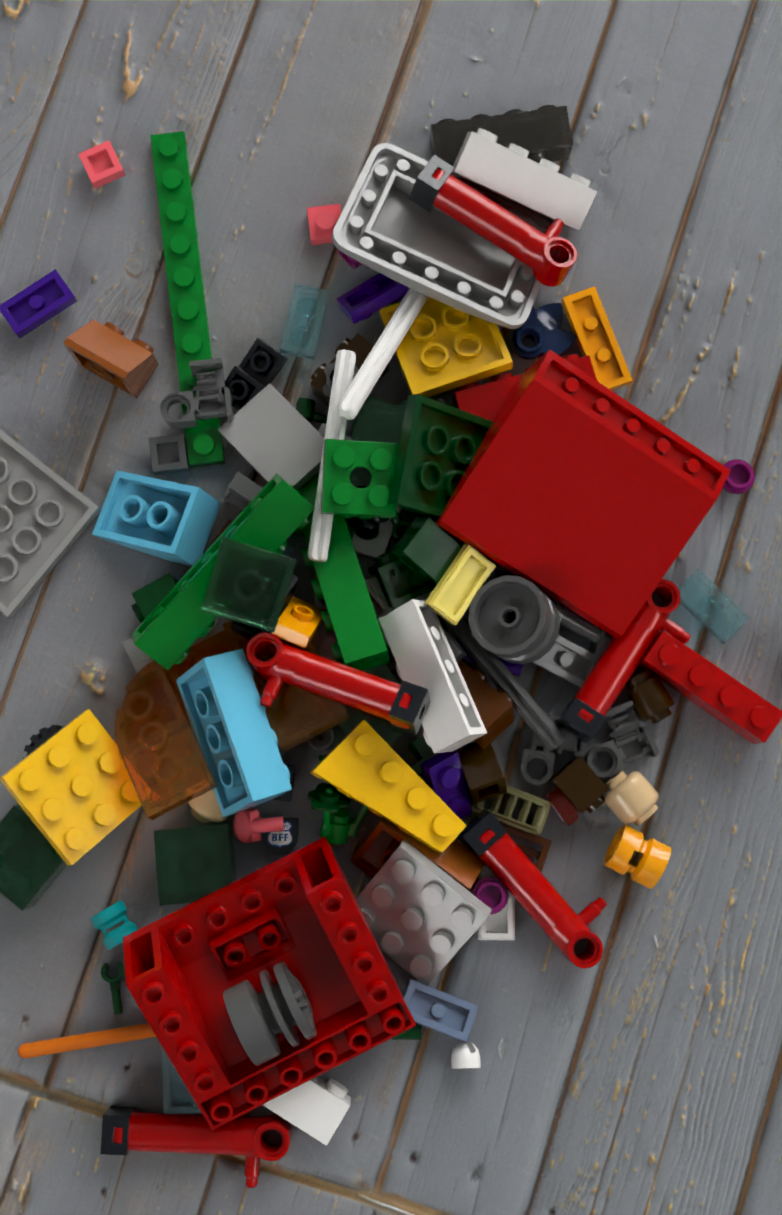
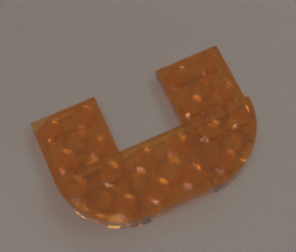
[115,620,350,820]

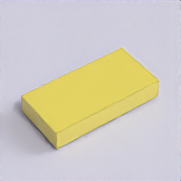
[424,544,496,626]

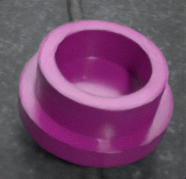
[723,459,755,494]
[472,877,508,914]

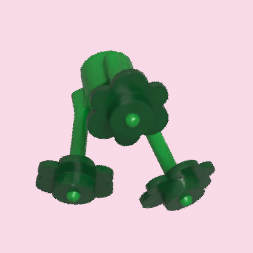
[308,749,369,845]

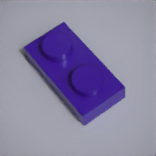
[0,269,77,339]
[336,273,410,324]
[421,750,472,819]

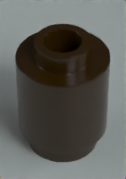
[626,669,675,724]

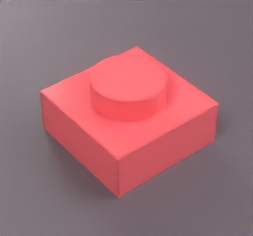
[78,140,125,189]
[307,204,342,245]

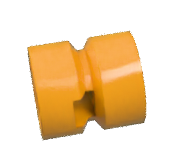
[603,824,671,889]

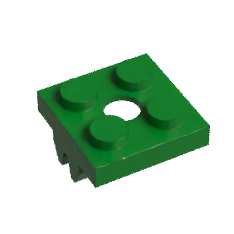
[321,439,399,519]

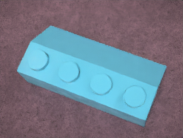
[176,649,292,818]

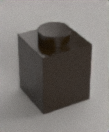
[458,742,507,804]
[549,756,609,813]

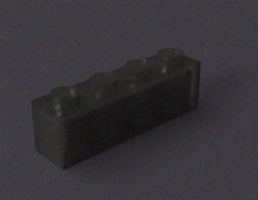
[430,105,573,166]

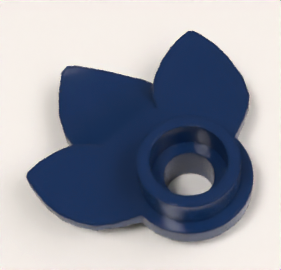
[511,303,576,359]

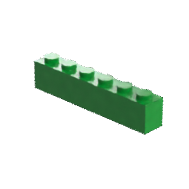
[295,472,390,671]
[132,473,315,671]

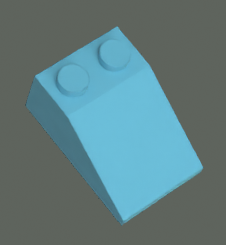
[92,470,221,567]

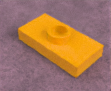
[272,597,325,648]

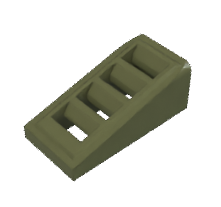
[471,785,552,837]

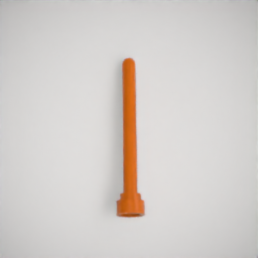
[17,1023,156,1059]

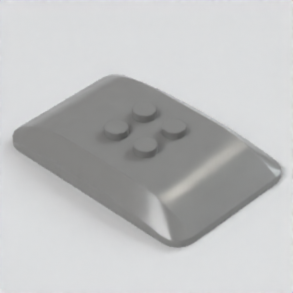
[332,143,560,329]

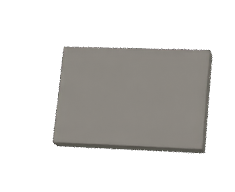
[218,383,324,491]

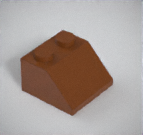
[63,319,159,398]

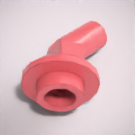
[233,807,284,843]

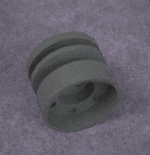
[223,961,317,1066]

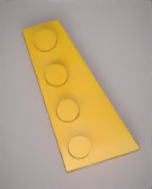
[310,720,467,853]

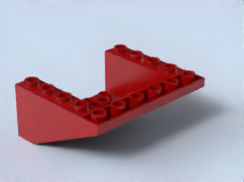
[436,349,731,638]
[123,837,416,1130]

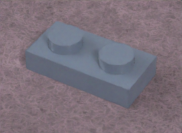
[403,979,479,1043]

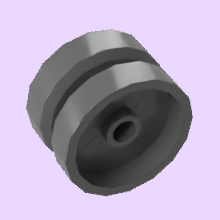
[468,576,560,664]

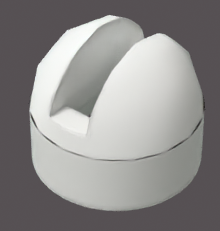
[451,1042,481,1069]

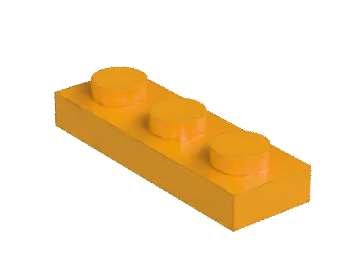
[561,286,633,391]

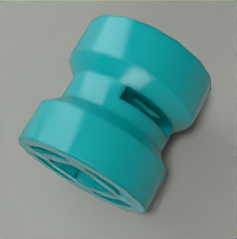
[90,900,139,951]

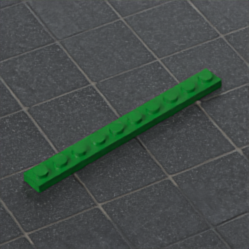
[150,131,225,468]

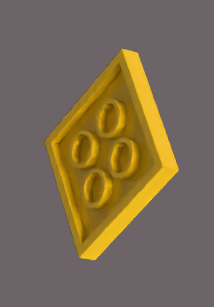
[379,296,513,398]
[0,709,155,866]

